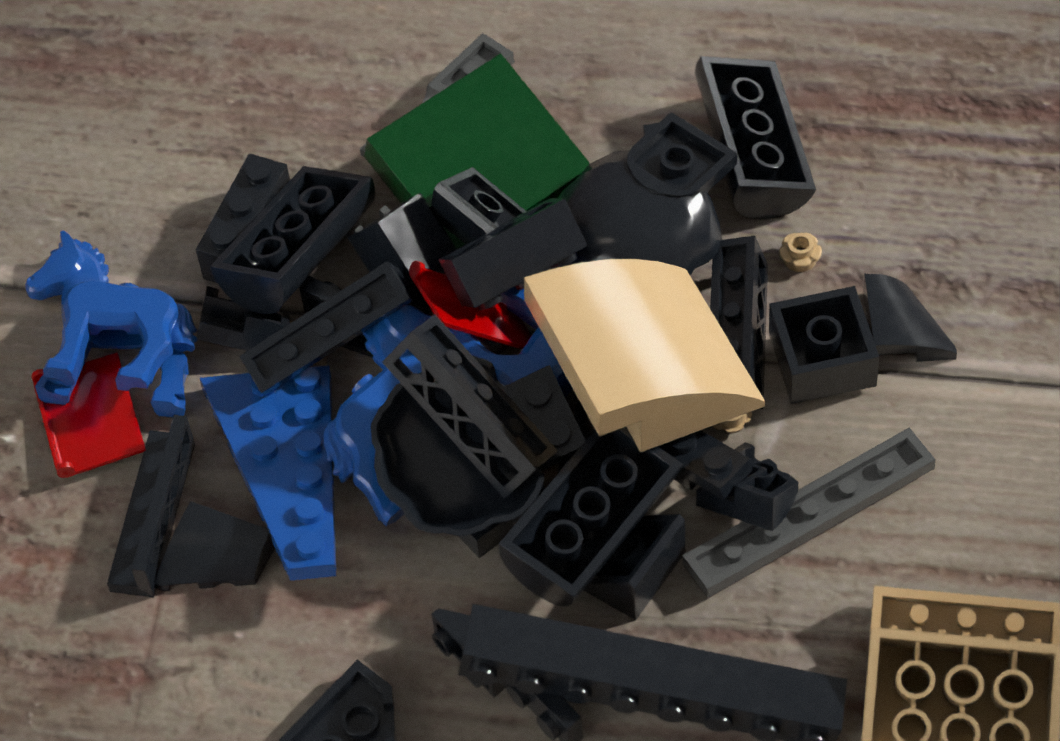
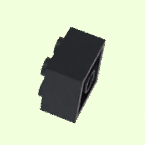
[769,286,879,404]

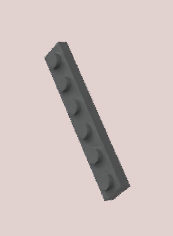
[682,428,936,598]

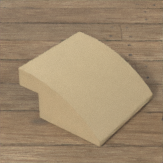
[524,259,765,452]
[861,586,1060,741]

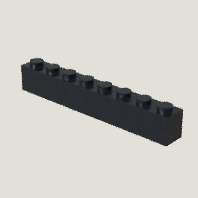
[458,604,848,741]

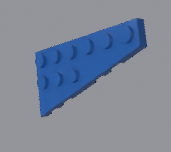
[200,365,336,581]

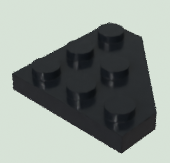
[278,659,396,741]

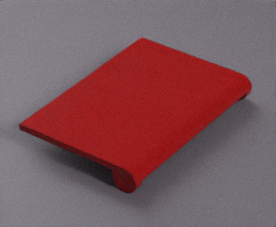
[409,261,532,349]
[31,352,146,478]

